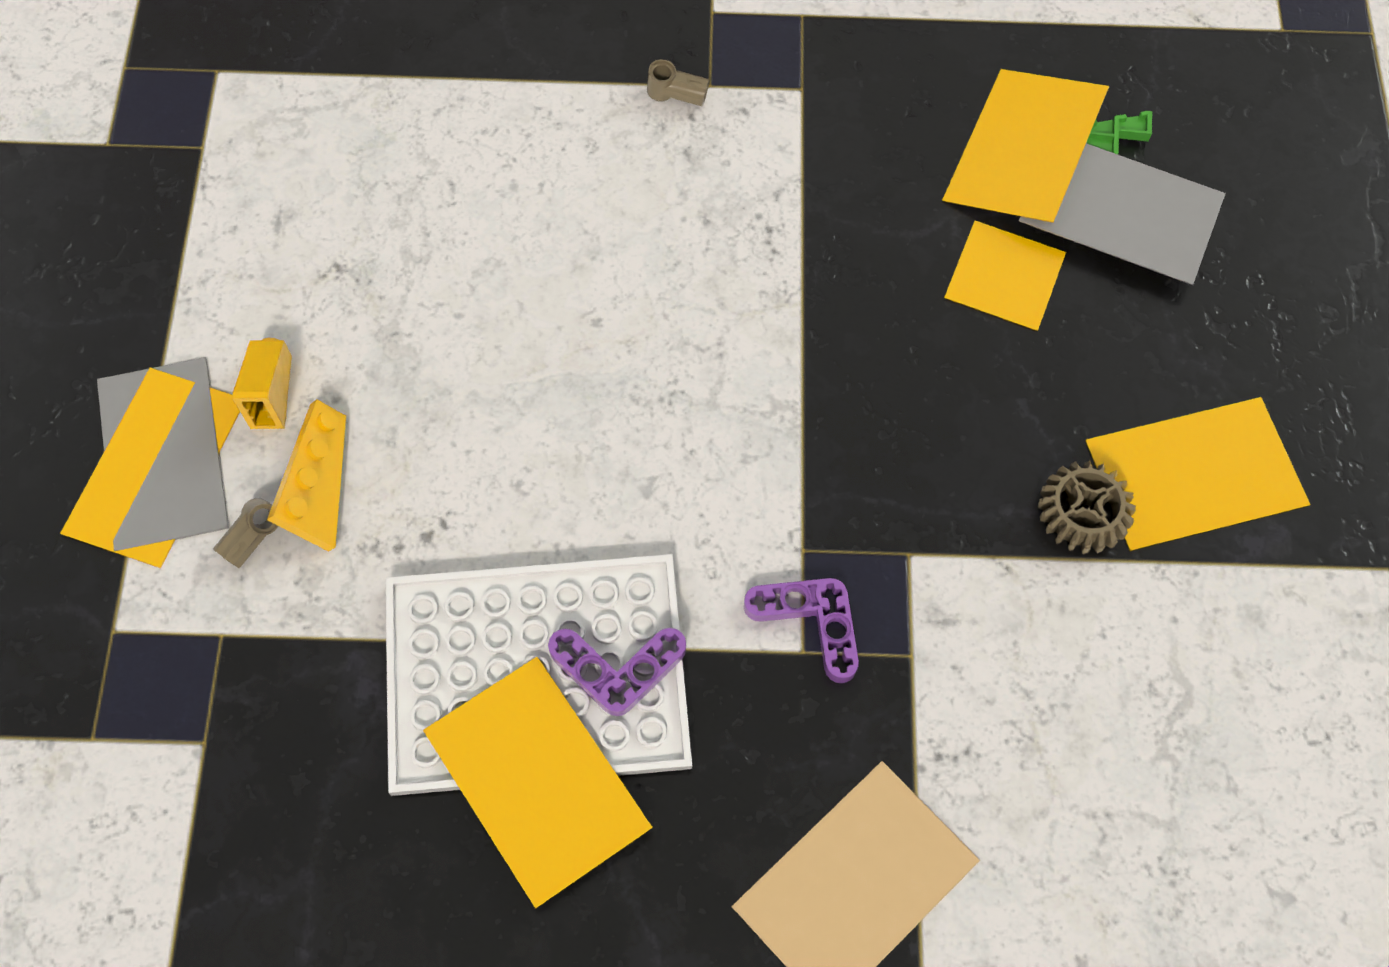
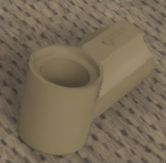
[647,59,710,106]
[213,498,278,568]

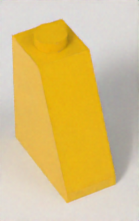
[232,337,292,429]

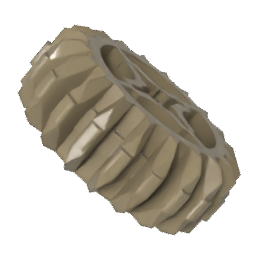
[1038,460,1136,554]

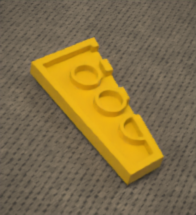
[267,399,346,552]

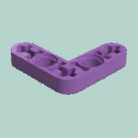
[744,578,859,683]
[548,628,686,716]

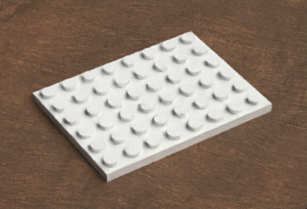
[386,554,692,796]

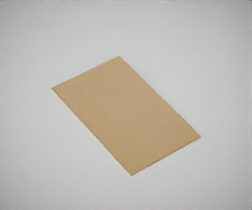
[731,761,980,967]

